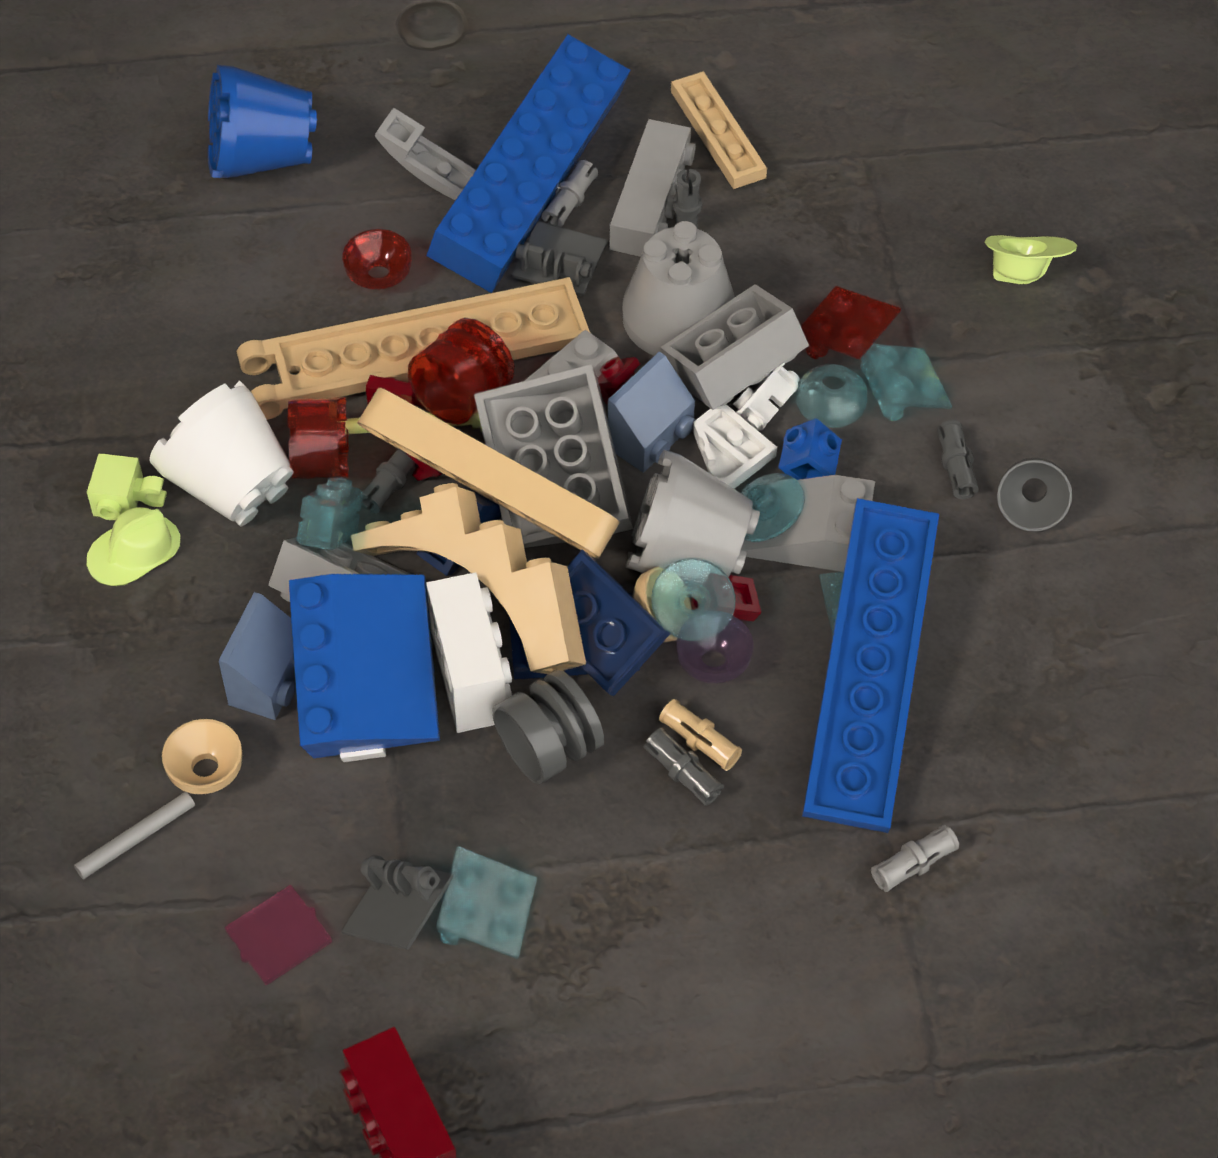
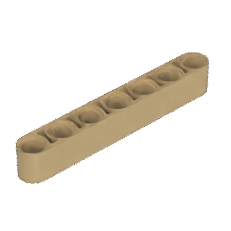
[357,388,620,559]

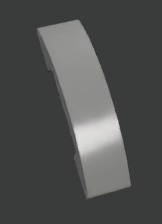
[375,108,476,201]

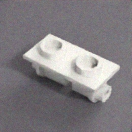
[733,363,800,431]

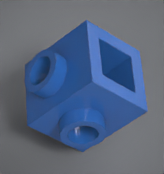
[779,418,842,481]

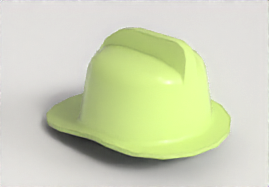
[985,235,1077,284]
[86,507,180,586]

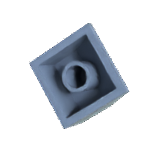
[608,352,695,473]
[219,592,296,720]

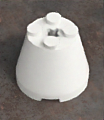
[150,381,294,527]

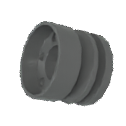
[492,669,604,785]

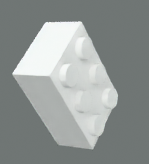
[426,572,512,733]

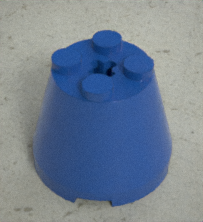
[207,65,317,178]

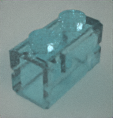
[297,478,363,550]

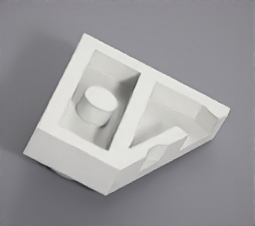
[693,405,777,489]

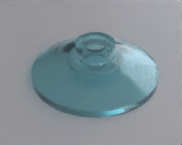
[740,473,805,542]
[651,558,736,641]

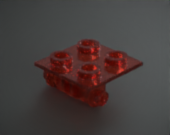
[801,286,901,360]

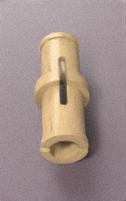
[659,699,742,771]

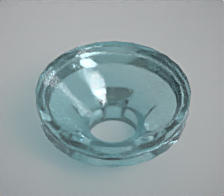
[796,364,867,428]

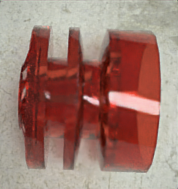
[408,318,515,425]

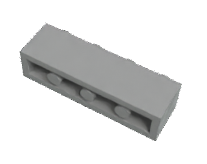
[609,119,696,257]

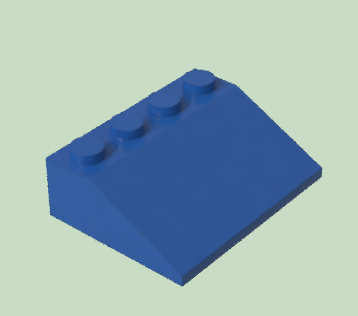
[289,574,440,759]

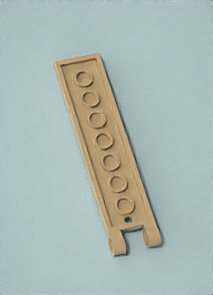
[237,277,590,420]

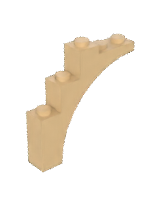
[351,483,586,674]

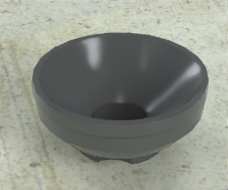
[997,457,1072,531]

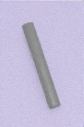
[74,791,195,880]

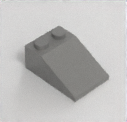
[741,475,875,572]

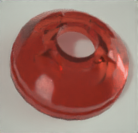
[342,229,412,290]

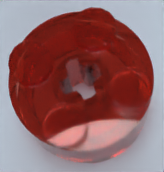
[288,397,349,479]

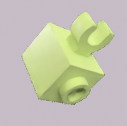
[87,453,167,520]

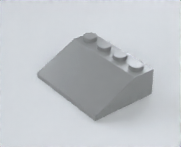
[474,364,633,548]

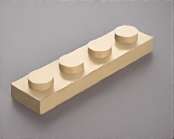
[671,71,767,189]

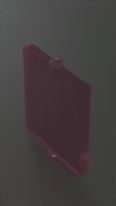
[224,885,332,986]

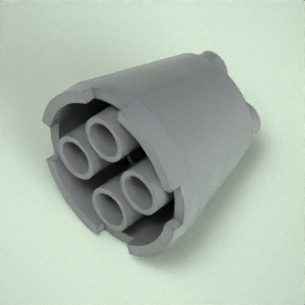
[622,221,735,356]
[625,449,760,577]

